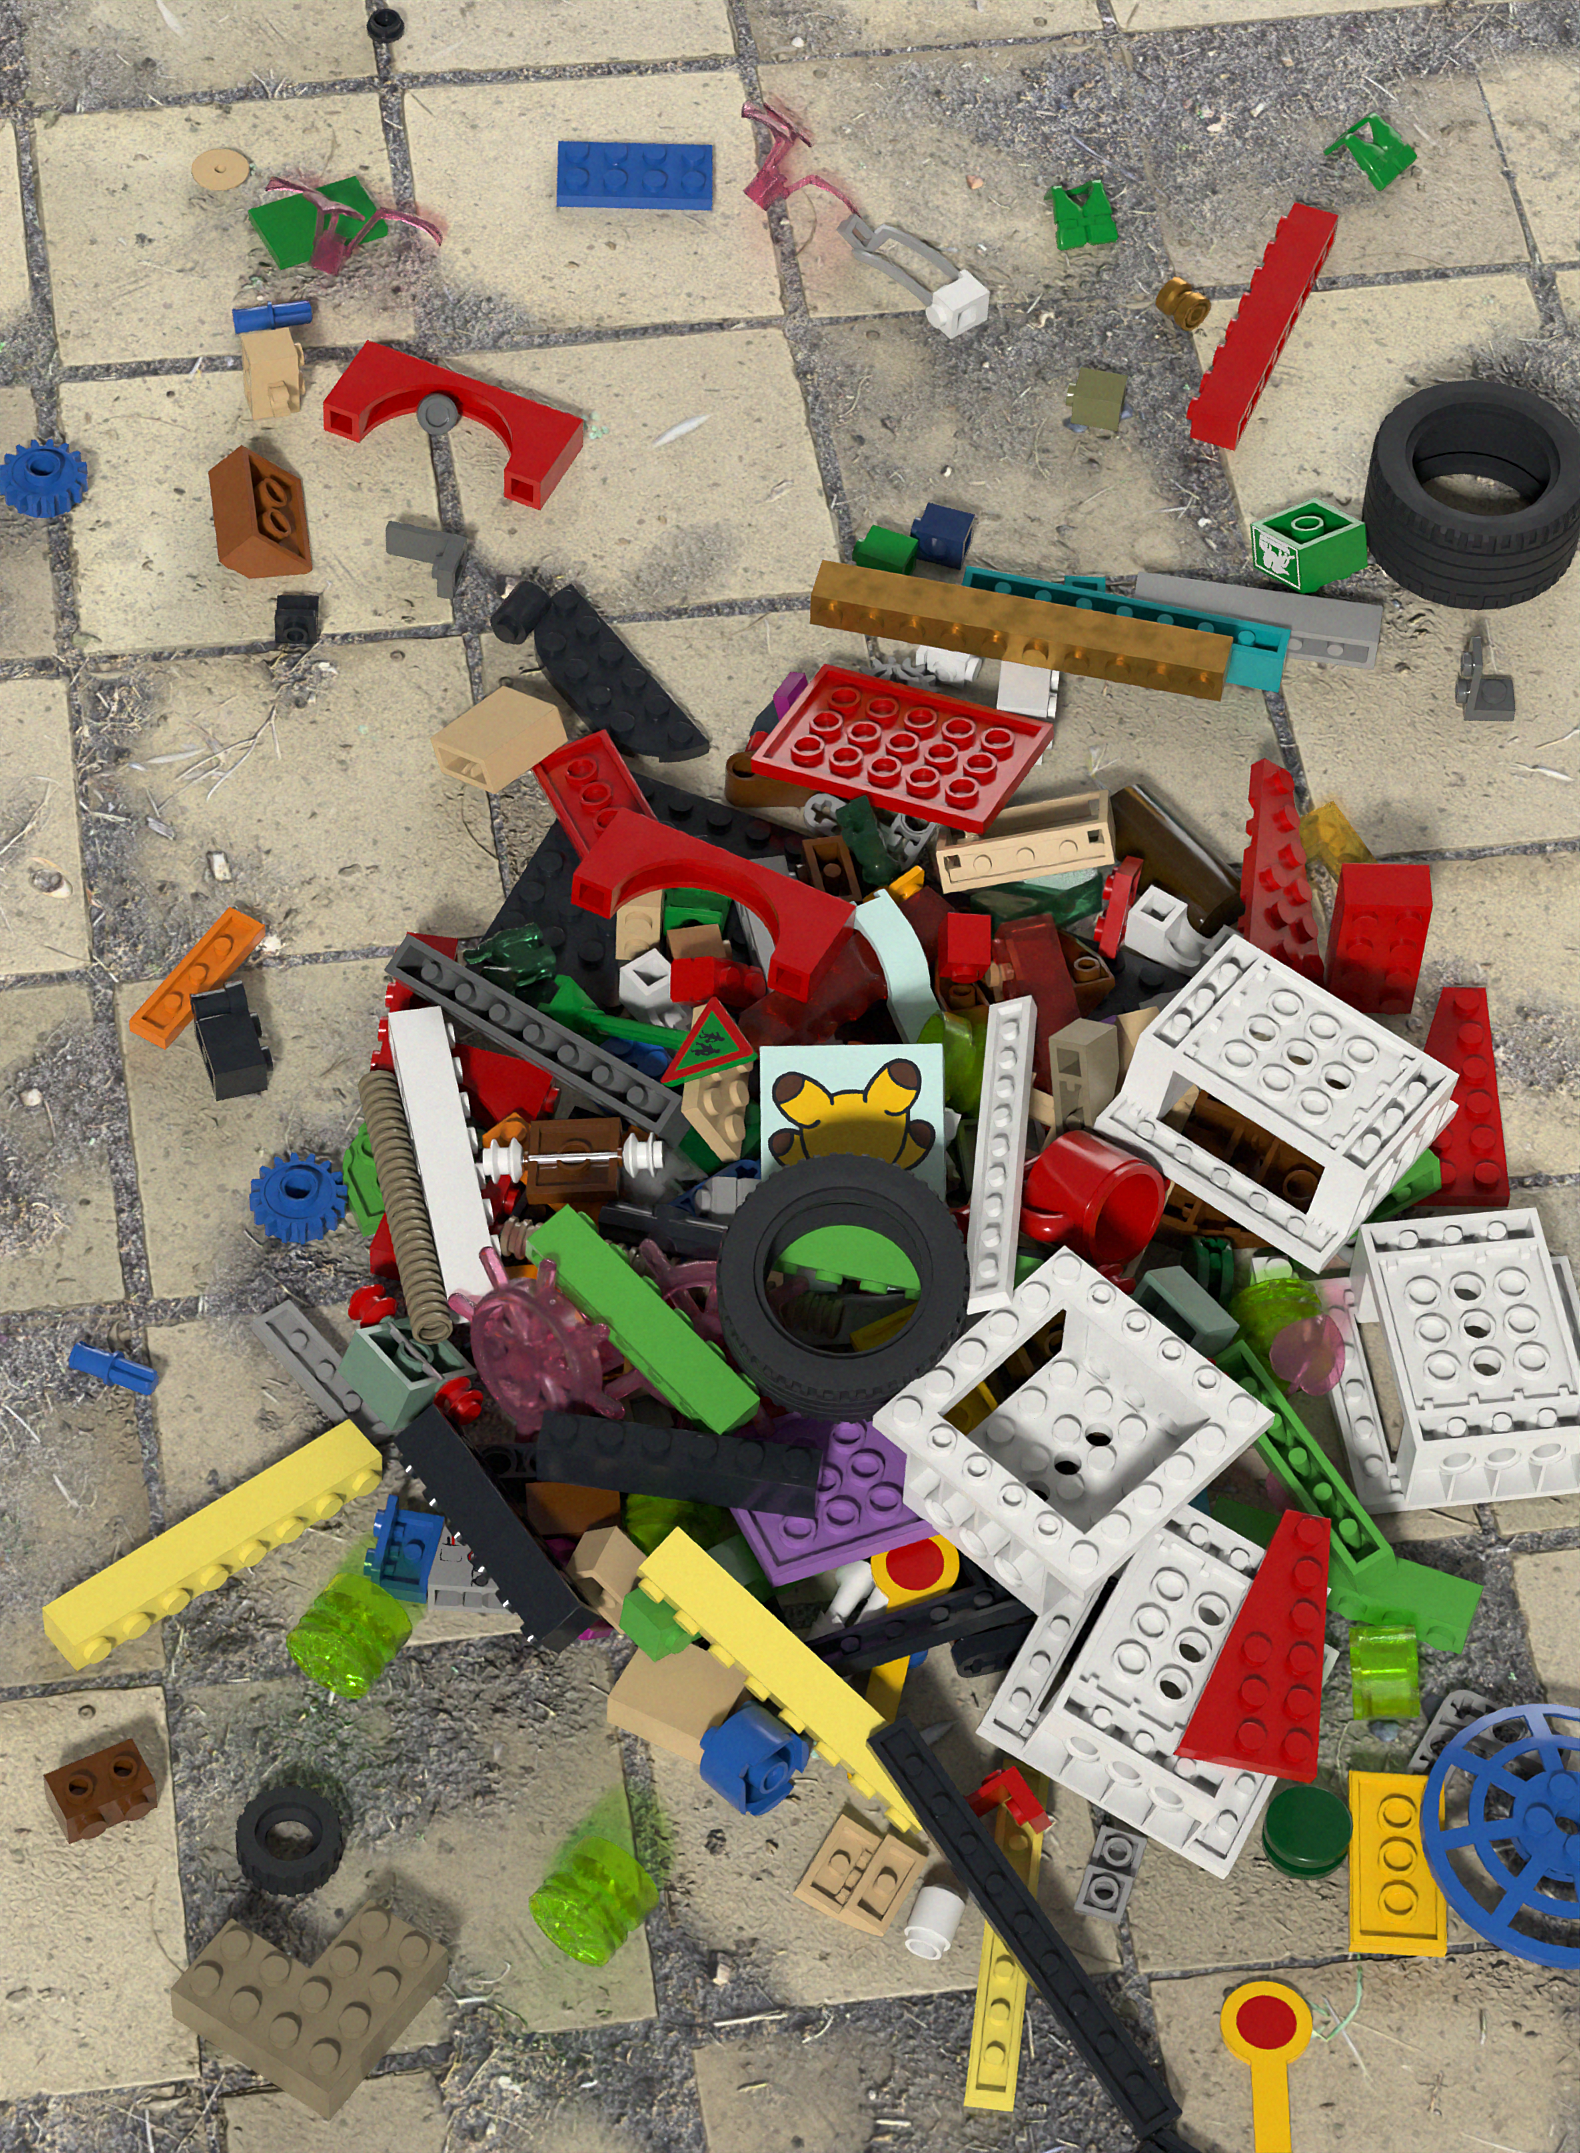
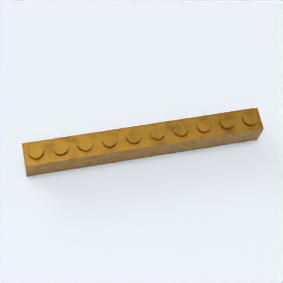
[810,560,1233,702]

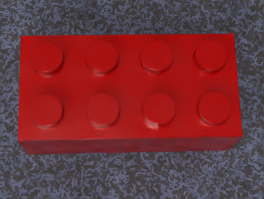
[1323,863,1433,1015]

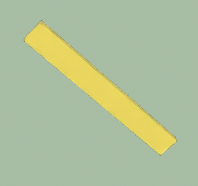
[964,1759,1049,2112]

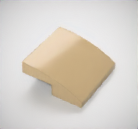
[792,1814,928,1937]

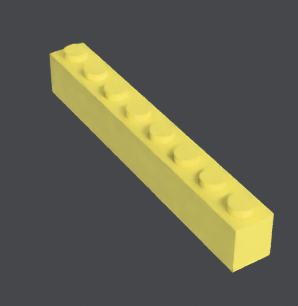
[42,1419,383,1671]
[636,1526,959,1835]

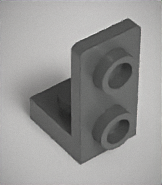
[386,521,467,600]
[1455,636,1516,722]

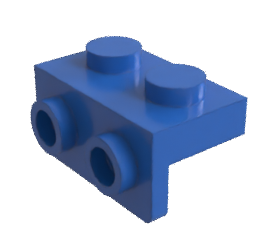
[363,1494,445,1604]

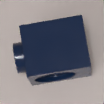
[910,502,975,570]

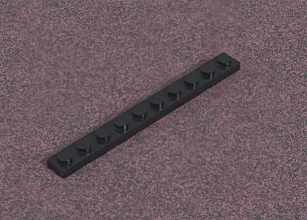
[865,1715,1183,2143]

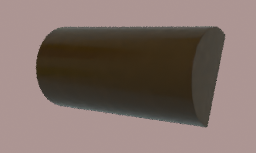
[1089,784,1246,939]

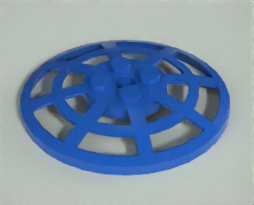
[1419,1704,1580,1970]

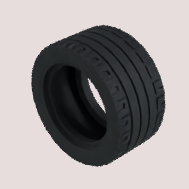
[1361,380,1580,610]
[716,1152,970,1424]

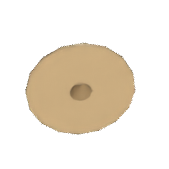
[191,149,249,191]

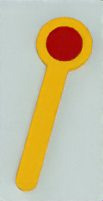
[847,1534,960,1789]
[1219,1981,1313,2153]

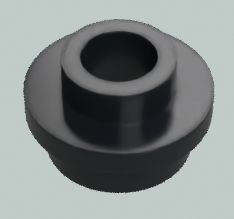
[366,8,405,44]

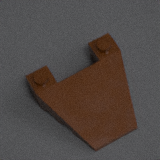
[1151,1089,1325,1252]

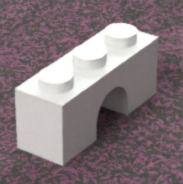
[1124,885,1243,977]
[619,948,693,1059]

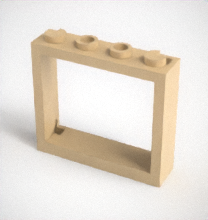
[936,789,1116,894]

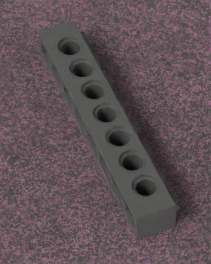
[384,934,692,1150]

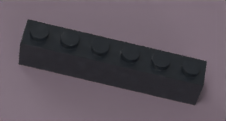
[392,1403,601,1654]
[536,1410,823,1520]

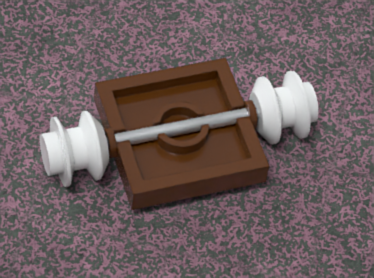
[483,1117,665,1205]

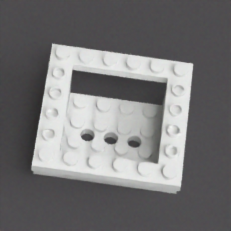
[1093,933,1459,1274]
[1303,1207,1580,1515]
[872,1245,1275,1618]
[975,1504,1340,1880]

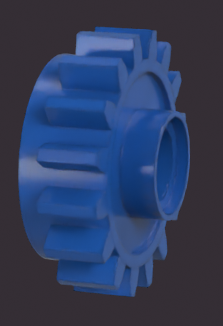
[0,439,88,518]
[249,1152,348,1245]

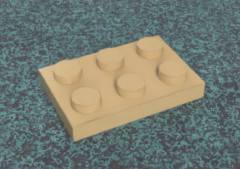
[681,1004,753,1164]

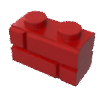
[670,956,766,1014]

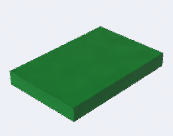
[248,176,388,270]

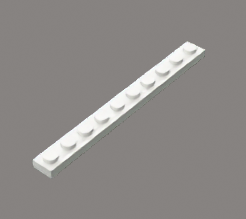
[967,995,1037,1315]

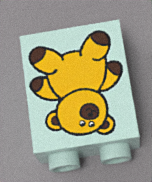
[760,1044,946,1294]

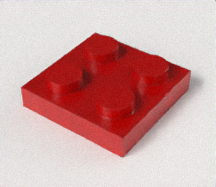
[1093,856,1144,959]

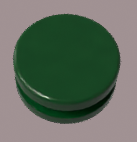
[1180,1235,1234,1312]
[1261,1785,1353,1880]

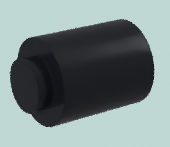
[490,581,551,645]

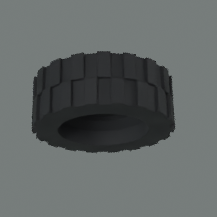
[235,1785,343,1897]

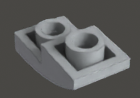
[1074,1825,1147,1925]

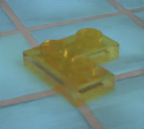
[1299,801,1379,885]

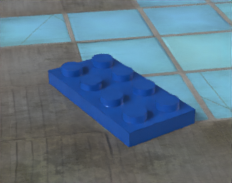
[557,141,712,211]

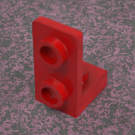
[963,1765,1053,1835]

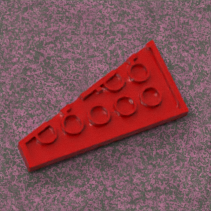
[1237,758,1325,990]
[1411,987,1510,1207]
[1172,1509,1331,1784]

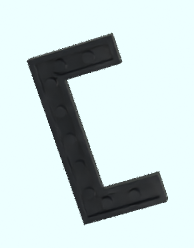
[762,1547,1034,1702]

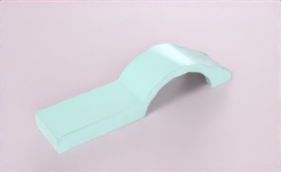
[849,888,966,1077]

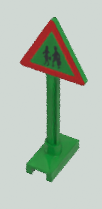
[536,974,758,1088]

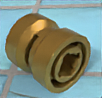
[1155,276,1211,331]

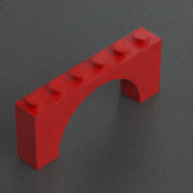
[323,340,583,510]
[571,807,857,1004]
[370,1043,562,1281]

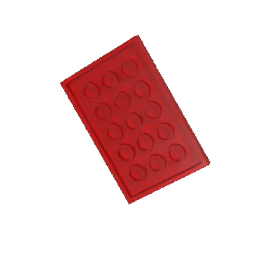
[751,663,1054,836]

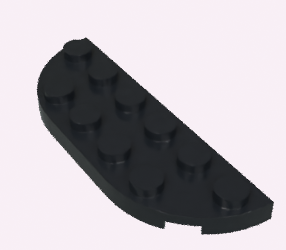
[534,583,709,763]

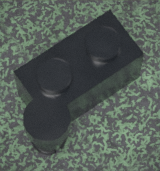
[189,979,273,1102]

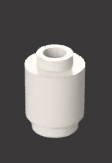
[904,1883,966,1960]

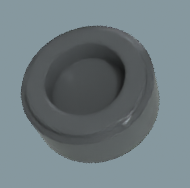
[416,393,458,435]

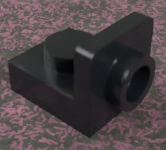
[274,595,319,644]

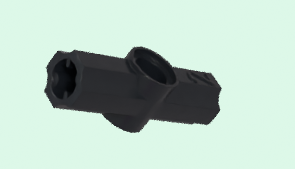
[597,1199,728,1264]

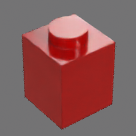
[938,912,991,984]

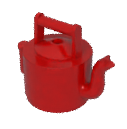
[1019,1130,1171,1267]

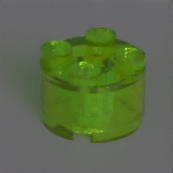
[1348,1624,1420,1721]

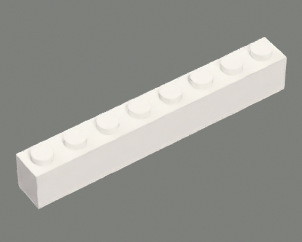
[388,1006,509,1324]

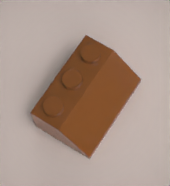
[208,445,313,579]

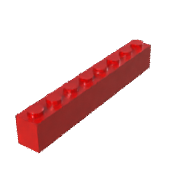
[1186,202,1339,451]

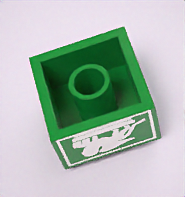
[1250,497,1368,594]

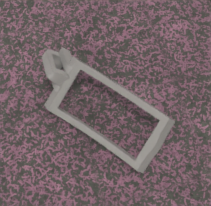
[837,213,959,307]

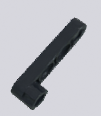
[950,1585,1114,1678]

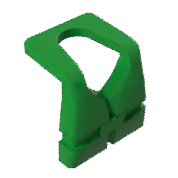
[1323,112,1417,191]
[1043,179,1119,251]
[663,888,732,937]

